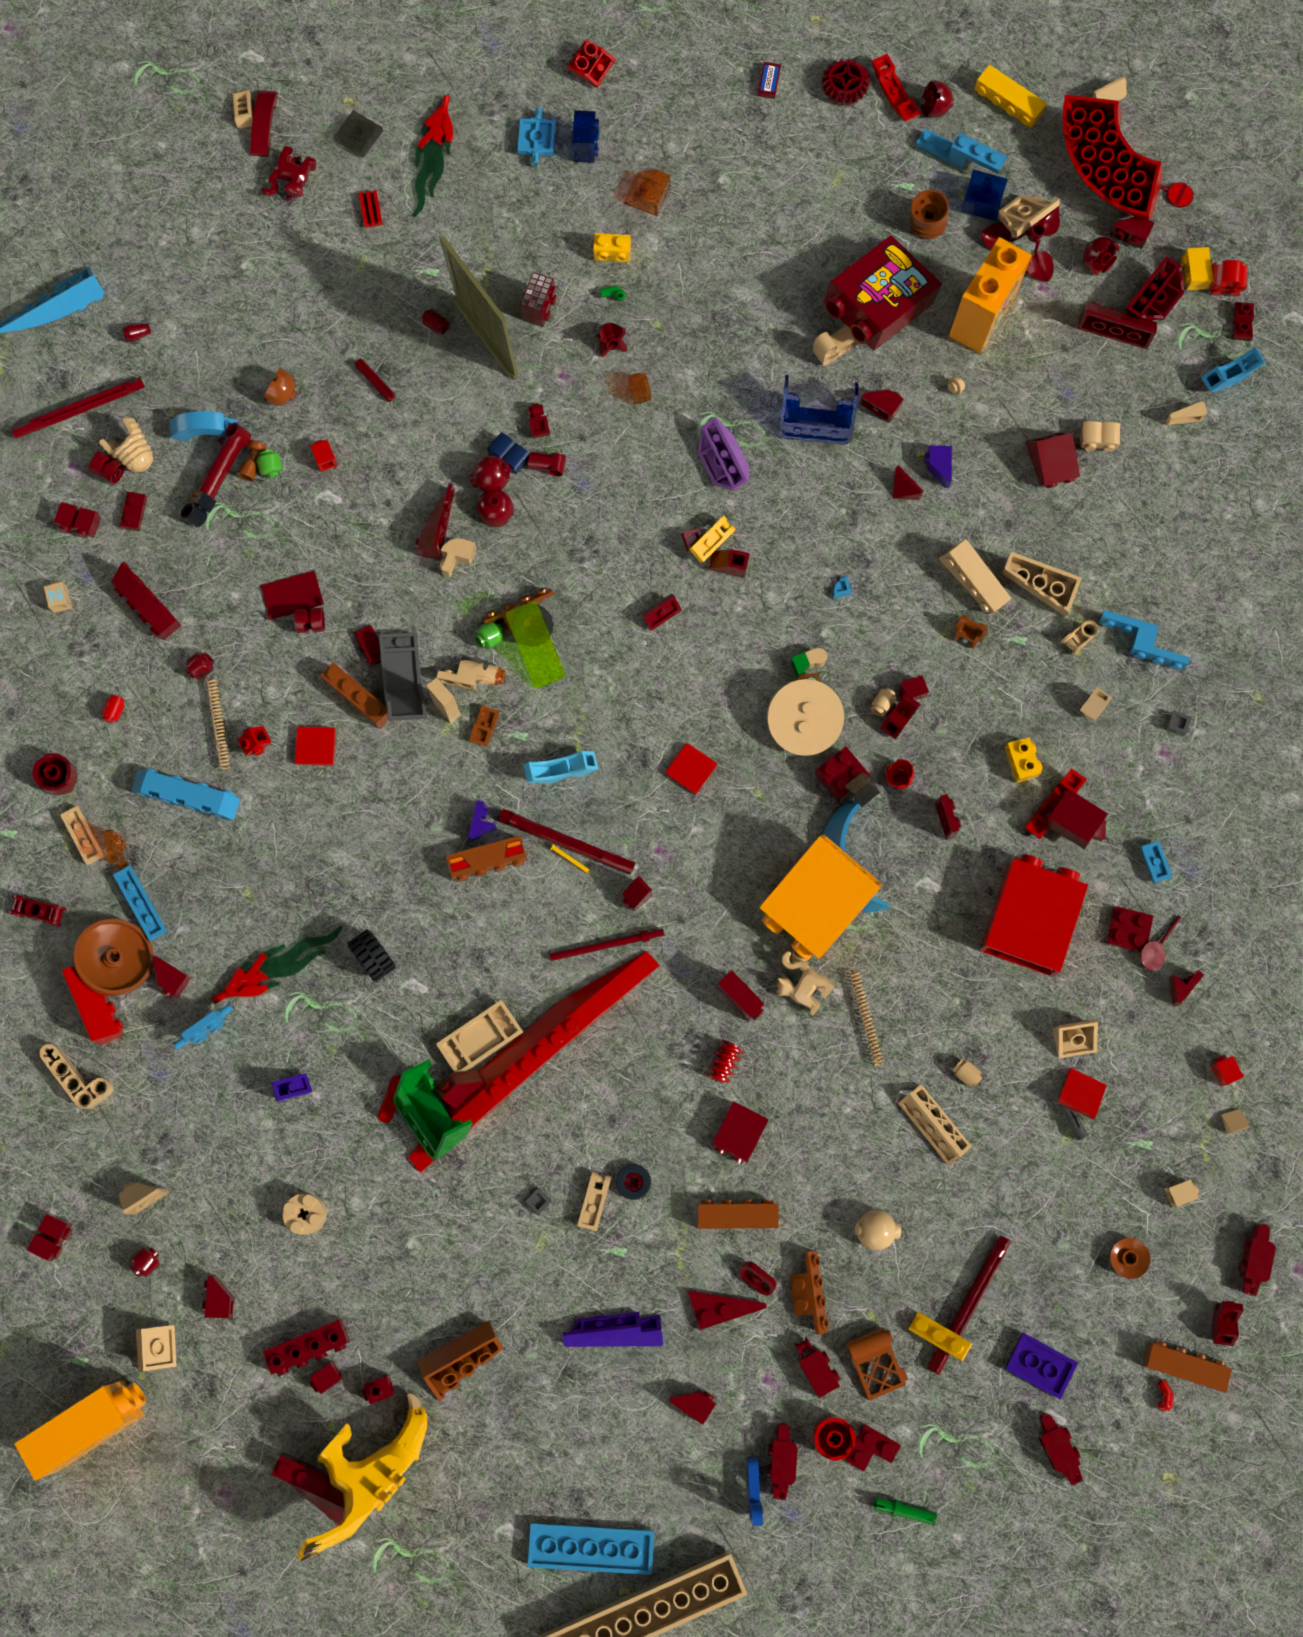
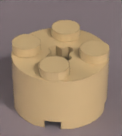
[283,1194,327,1235]

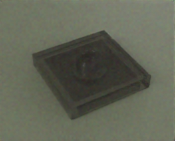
[333,110,383,158]

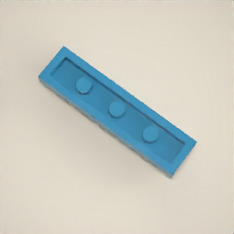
[113,865,168,941]

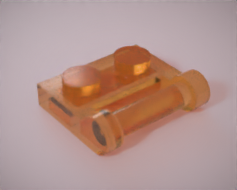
[104,829,129,870]

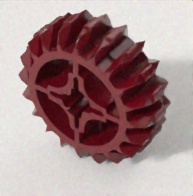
[822,57,870,106]

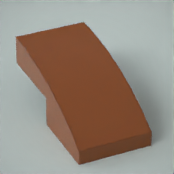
[469,705,501,747]

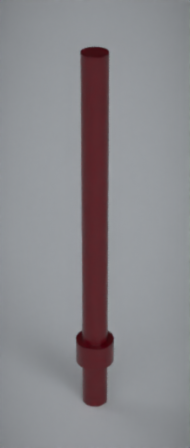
[550,928,665,961]

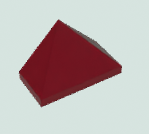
[893,465,924,500]

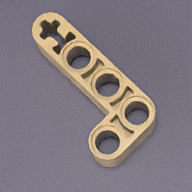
[812,325,859,365]
[40,1044,113,1110]

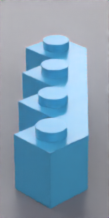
[130,768,241,820]

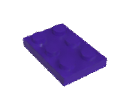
[1005,1332,1078,1400]

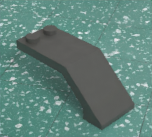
[379,632,427,721]

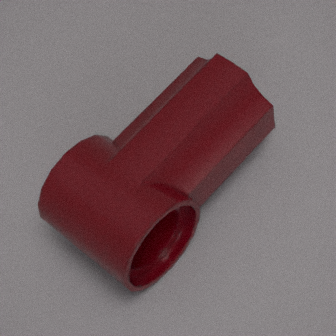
[528,452,566,477]

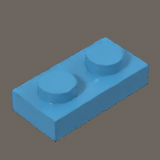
[1140,841,1173,884]

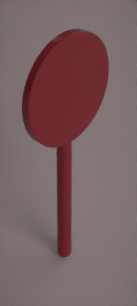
[1140,916,1181,970]

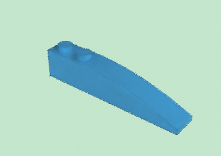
[0,266,105,333]

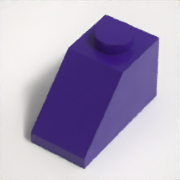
[924,445,952,488]

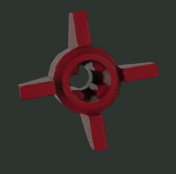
[597,322,628,357]

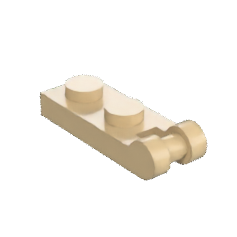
[577,1171,612,1231]

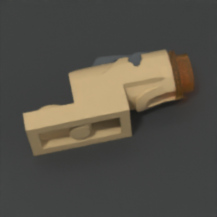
[437,657,506,690]

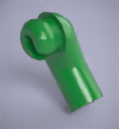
[599,285,626,301]

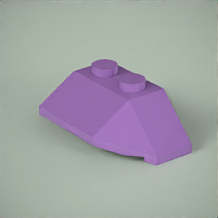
[698,417,749,491]

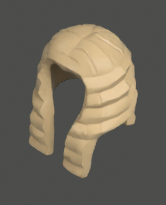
[99,417,153,473]

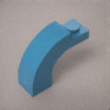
[170,411,237,442]

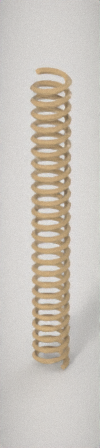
[206,679,230,769]
[849,972,884,1066]

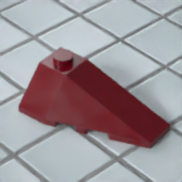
[415,483,455,560]

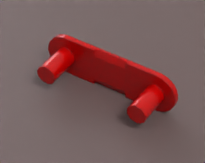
[378,1075,401,1123]

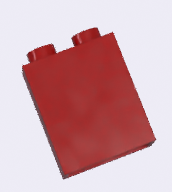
[979,854,1089,977]

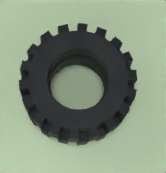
[348,929,396,982]

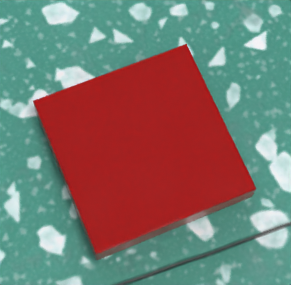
[295,727,336,766]
[665,743,718,795]
[1057,1068,1107,1120]

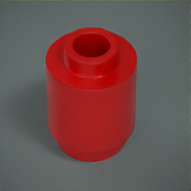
[100,694,125,724]

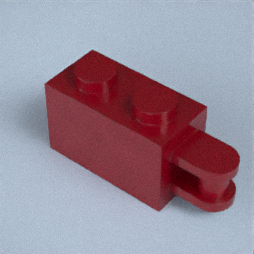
[794,1337,841,1398]

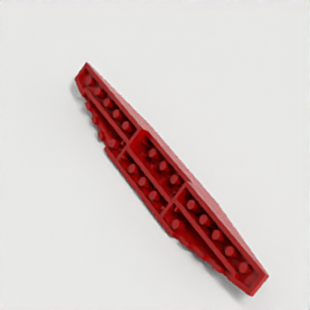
[408,951,660,1173]

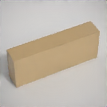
[426,677,461,724]

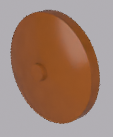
[73,919,154,996]

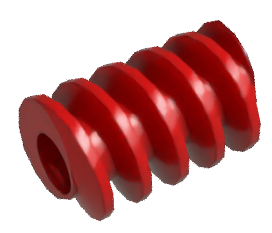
[706,1039,744,1083]

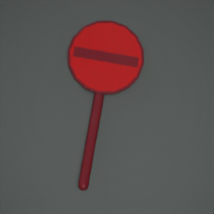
[1160,182,1194,208]

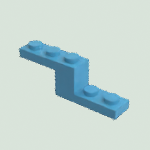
[916,129,1007,174]
[1098,610,1190,670]

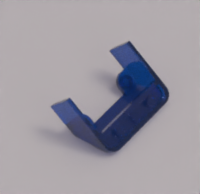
[779,375,859,445]

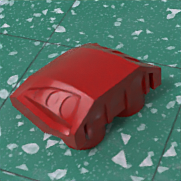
[566,39,616,88]

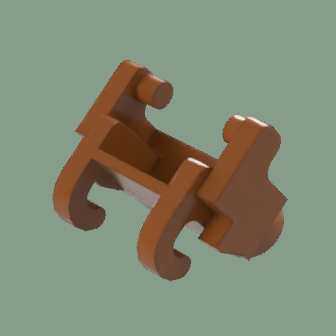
[953,615,988,649]

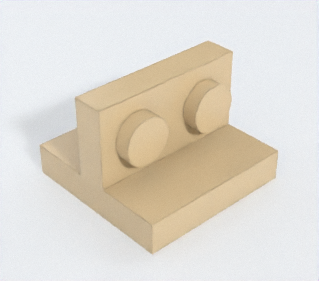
[136,1325,177,1372]

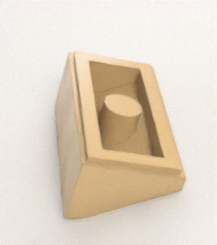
[1092,77,1127,101]

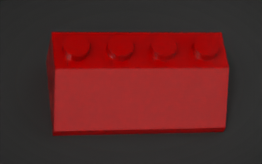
[62,966,124,1045]

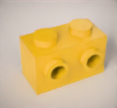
[594,233,631,262]
[1181,247,1213,290]
[1005,737,1042,783]

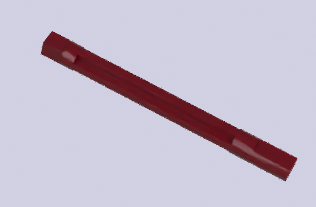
[11,376,145,439]
[498,808,636,875]
[927,1235,1011,1375]

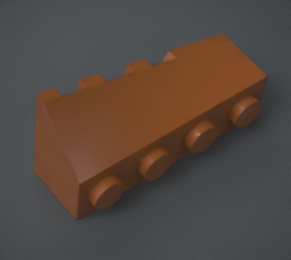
[417,1320,503,1402]

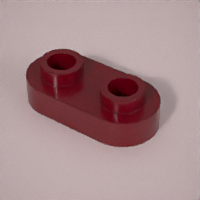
[739,1261,777,1296]

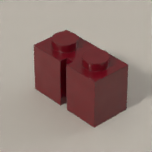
[54,502,101,538]
[27,1213,73,1261]

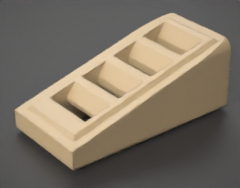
[232,90,253,129]
[1165,401,1207,425]

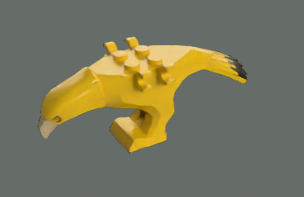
[296,1394,427,1562]

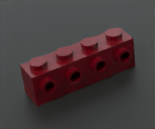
[263,1319,351,1376]

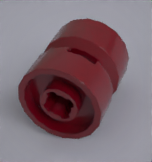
[89,451,125,485]
[295,607,325,633]

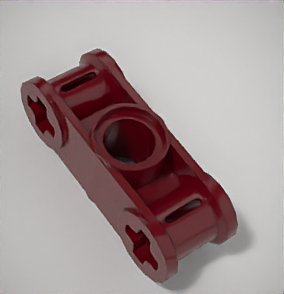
[7,894,67,927]

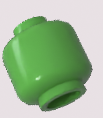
[256,450,283,478]
[474,622,503,649]

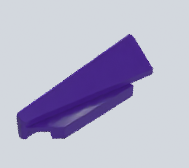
[562,1311,663,1347]

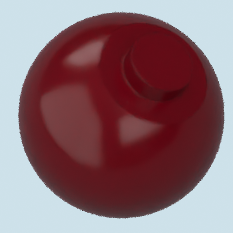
[469,455,511,491]

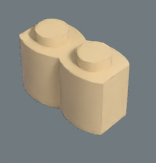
[1080,421,1120,452]

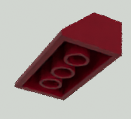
[1077,302,1157,350]

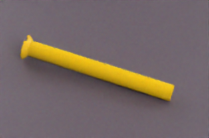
[550,844,590,873]

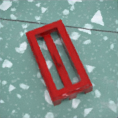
[359,190,383,228]

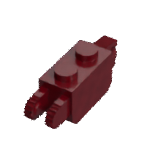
[1238,1224,1276,1296]
[1038,1412,1083,1486]
[766,1422,798,1500]

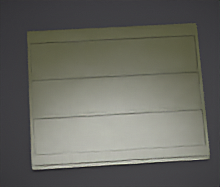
[439,235,518,379]

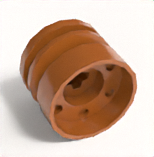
[910,190,949,239]

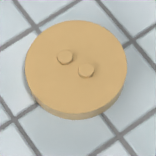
[767,678,844,756]

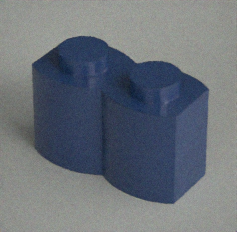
[487,432,530,475]

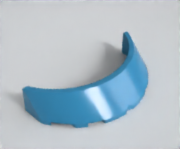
[823,795,890,913]

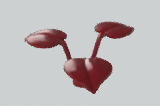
[981,206,1060,282]

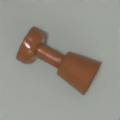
[237,440,267,482]

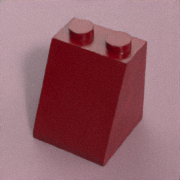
[1025,432,1080,488]

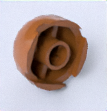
[263,368,297,406]

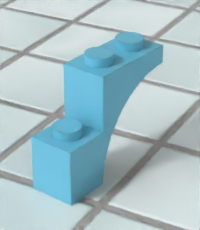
[523,751,599,784]

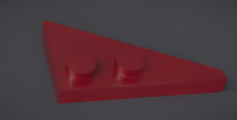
[688,1291,767,1330]

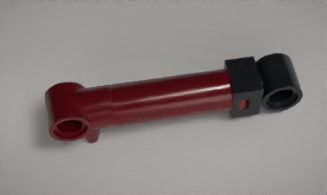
[181,422,251,527]

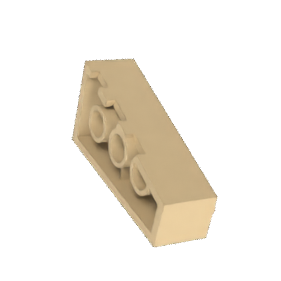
[938,539,1012,614]
[1001,552,1082,616]

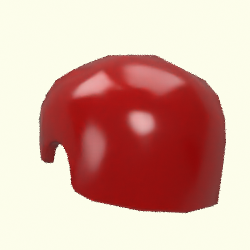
[885,759,915,789]

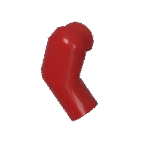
[1157,1379,1174,1412]

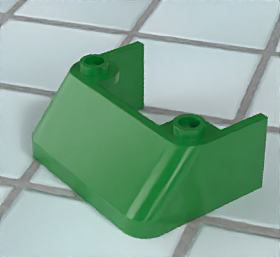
[393,1060,472,1161]

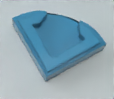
[832,575,852,599]

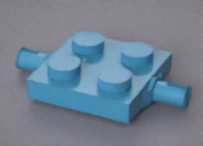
[518,107,556,166]
[173,1003,233,1050]

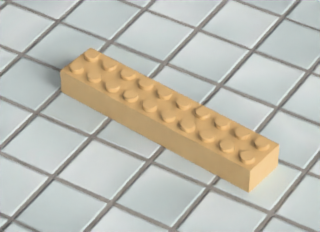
[538,1550,747,1637]

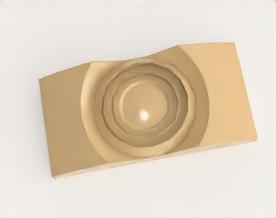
[436,1000,523,1073]

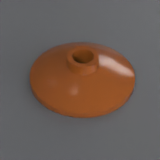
[1110,1238,1151,1279]

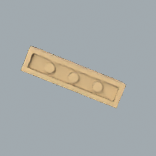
[898,1084,972,1166]

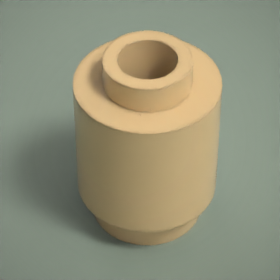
[870,688,897,717]
[952,1059,982,1087]

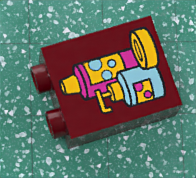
[823,235,942,351]

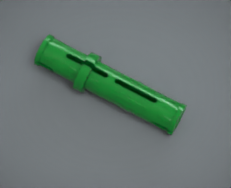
[874,1496,937,1526]

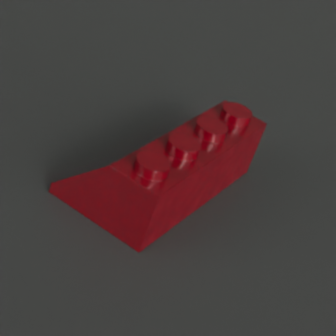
[112,561,181,640]
[271,1453,344,1525]

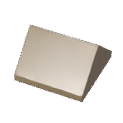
[1052,1020,1098,1058]

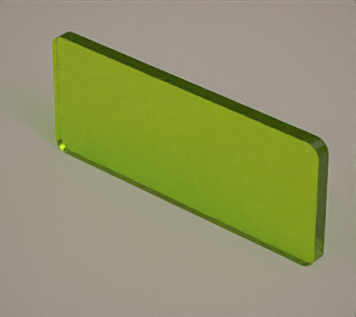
[505,601,565,689]

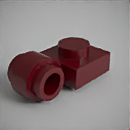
[528,403,550,439]

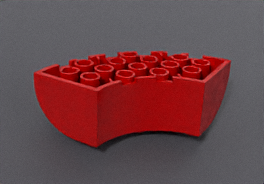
[1062,94,1163,220]

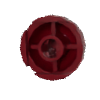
[921,80,954,118]
[1083,237,1120,275]
[477,490,514,527]

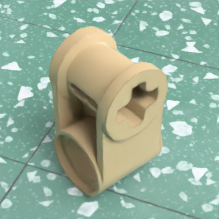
[1061,621,1098,655]

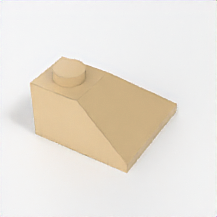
[118,1182,170,1215]

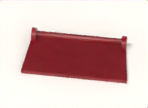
[261,570,324,620]

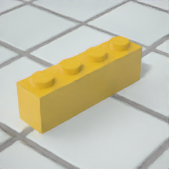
[974,64,1047,128]

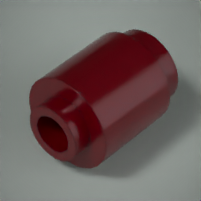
[422,309,450,334]

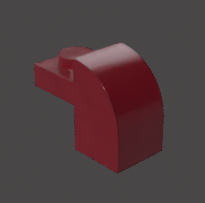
[880,693,921,740]
[1212,1301,1244,1346]

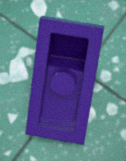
[468,800,496,841]
[270,1073,312,1102]

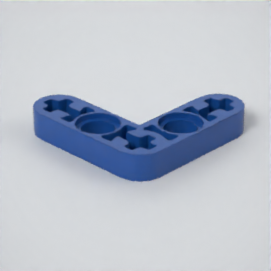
[747,1457,763,1526]

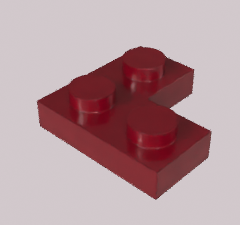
[845,1424,901,1472]

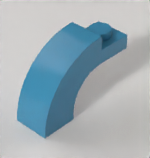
[1201,347,1266,392]

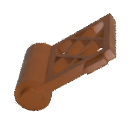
[846,1327,908,1400]

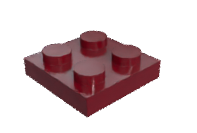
[935,794,961,840]
[1107,906,1154,952]

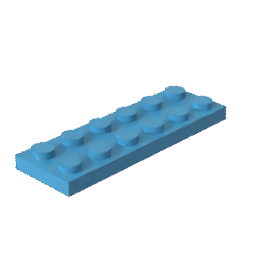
[528,1522,654,1575]

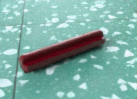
[355,358,396,402]

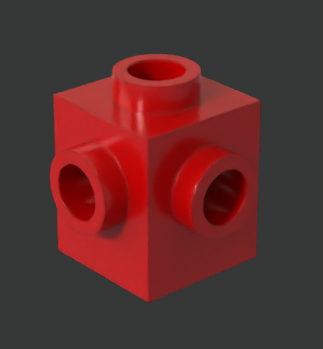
[237,726,271,756]

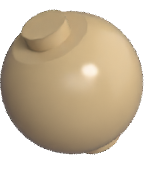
[855,1210,901,1251]

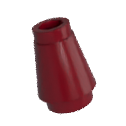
[122,323,151,342]

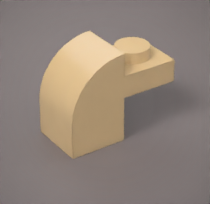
[440,538,477,578]

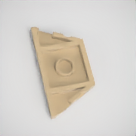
[998,195,1060,237]

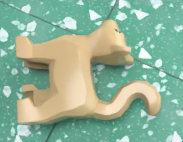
[776,951,835,1016]

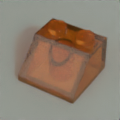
[624,169,671,216]

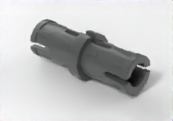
[1058,1104,1089,1141]

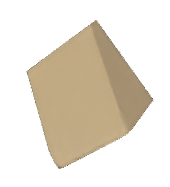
[1221,1109,1249,1134]

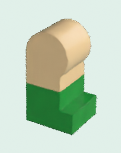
[790,648,827,679]

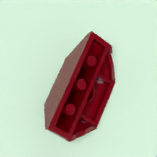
[1125,256,1185,320]

